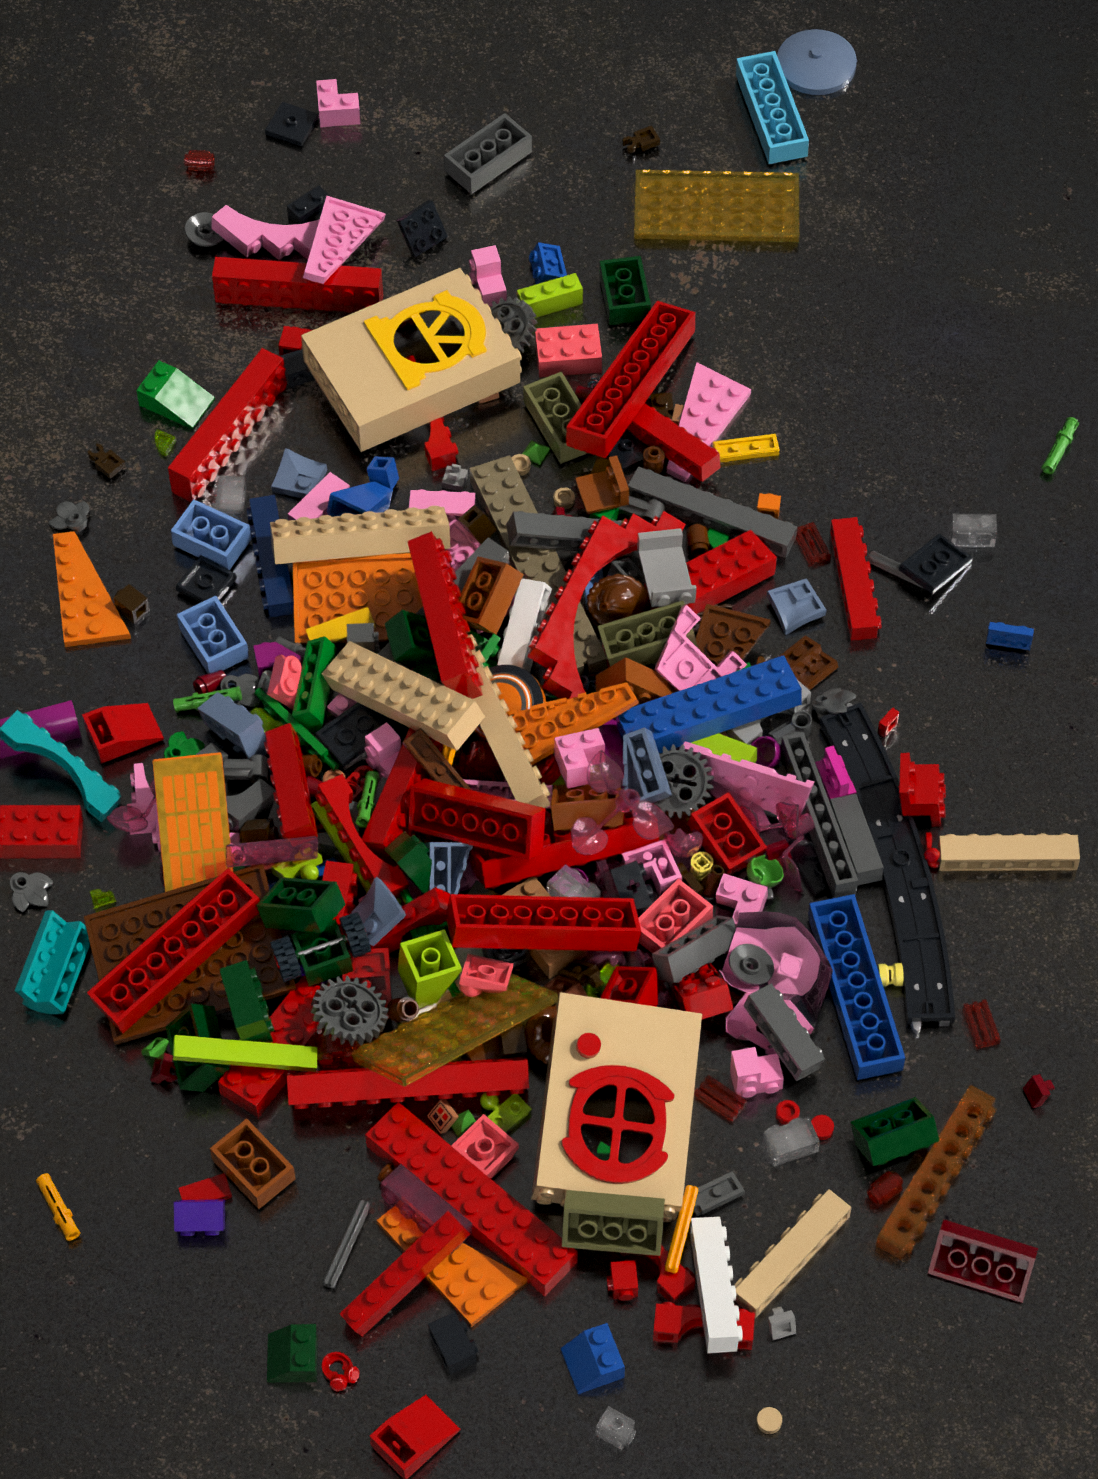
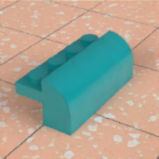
[15,910,90,1014]

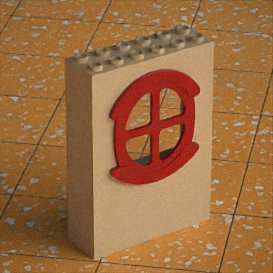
[531,992,702,1222]

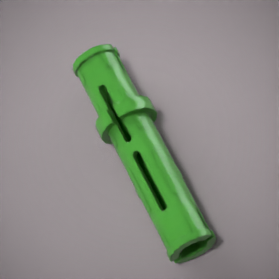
[1041,417,1079,474]
[173,686,242,713]
[356,771,380,828]

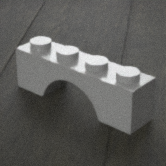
[727,680,811,745]

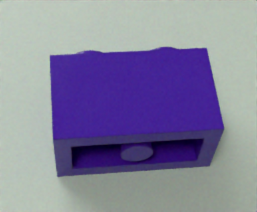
[174,1199,225,1236]

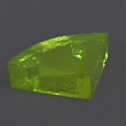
[155,429,176,456]
[90,889,116,909]

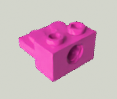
[815,746,856,802]

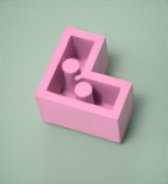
[316,79,360,127]
[468,245,507,307]
[365,722,401,779]
[554,728,605,789]
[622,839,682,897]
[716,873,768,928]
[730,1047,784,1098]

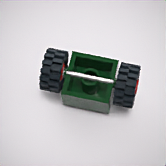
[270,912,371,987]

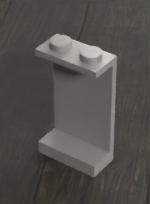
[637,528,697,608]

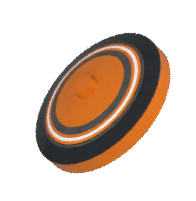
[468,665,546,753]

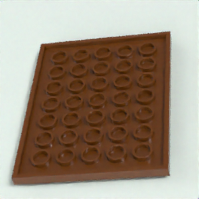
[84,863,297,1045]

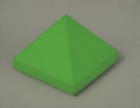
[522,440,550,465]
[141,1037,169,1058]
[451,1109,476,1139]

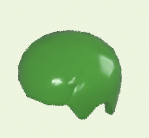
[746,855,784,889]

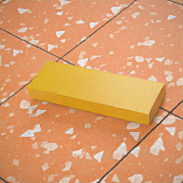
[712,434,780,463]
[306,607,376,644]

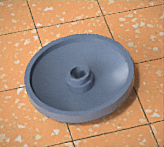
[777,29,857,95]

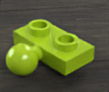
[271,846,323,880]
[480,1092,532,1133]

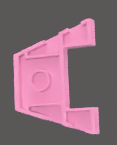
[655,605,747,691]

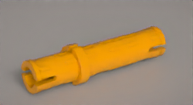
[36,1173,80,1241]

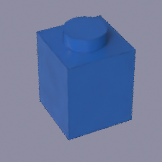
[367,456,399,490]

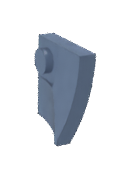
[271,448,327,499]
[767,578,827,635]
[351,877,406,946]

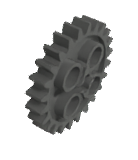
[490,296,538,353]
[652,744,714,819]
[310,976,388,1046]

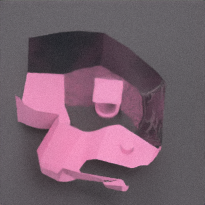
[719,911,833,1058]

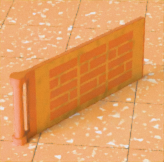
[153,752,233,892]

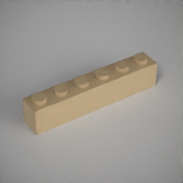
[938,833,1080,871]
[735,1189,851,1318]

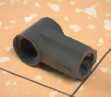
[619,496,666,523]
[768,711,812,746]
[223,755,269,784]

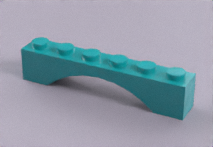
[0,710,122,822]

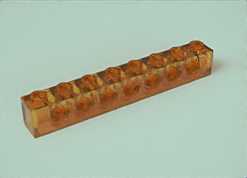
[876,1085,997,1260]

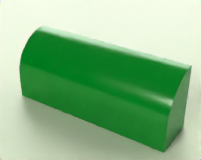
[292,636,338,734]

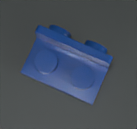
[529,242,567,284]
[986,622,1034,650]

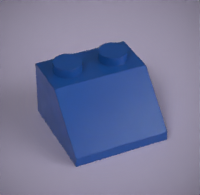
[561,1323,625,1394]

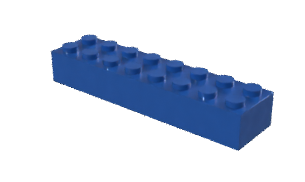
[616,655,802,753]
[808,894,905,1080]

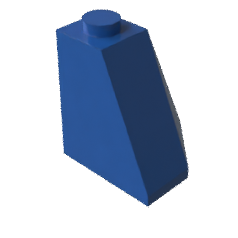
[327,481,393,517]

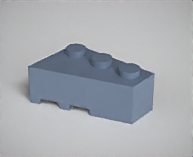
[198,692,268,759]
[622,727,672,811]
[421,842,473,895]

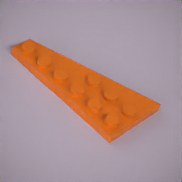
[53,531,131,647]
[507,682,639,765]
[377,1205,527,1327]

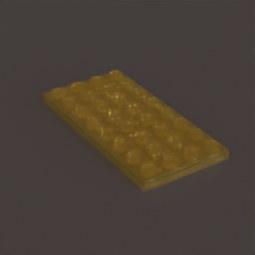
[634,170,799,242]
[352,973,558,1087]

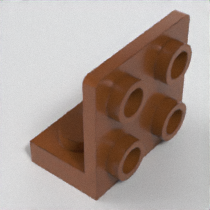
[576,456,629,514]

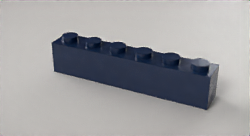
[246,495,294,618]

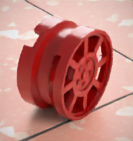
[532,754,561,785]

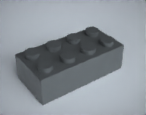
[444,113,532,194]

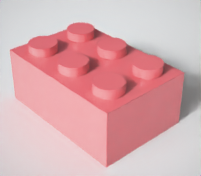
[535,324,602,378]
[638,879,713,953]

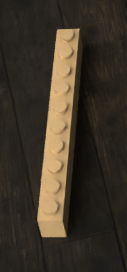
[468,634,551,808]

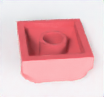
[267,654,302,710]
[459,954,514,997]
[451,1114,519,1179]

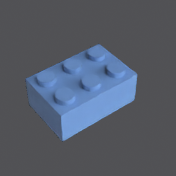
[171,499,251,570]
[177,596,249,674]

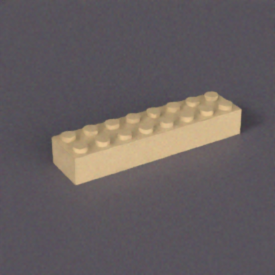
[270,506,451,564]
[322,641,485,751]

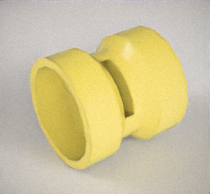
[690,852,714,883]
[877,963,904,987]

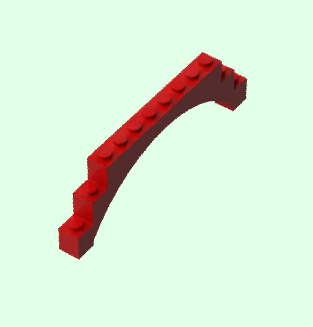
[527,511,686,699]

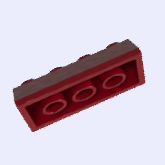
[928,1219,1038,1303]

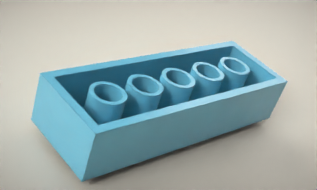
[736,51,809,164]

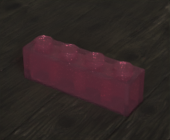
[381,1164,472,1253]

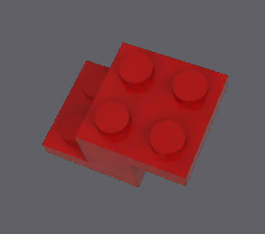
[899,753,946,827]
[342,948,392,1019]

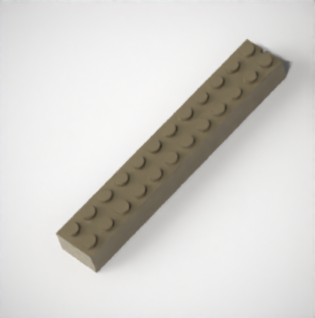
[470,455,607,676]

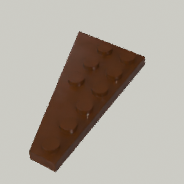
[696,604,771,666]

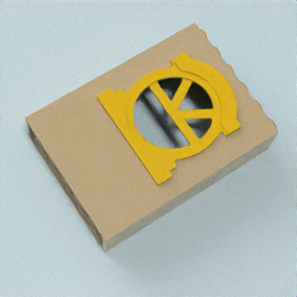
[301,268,522,452]

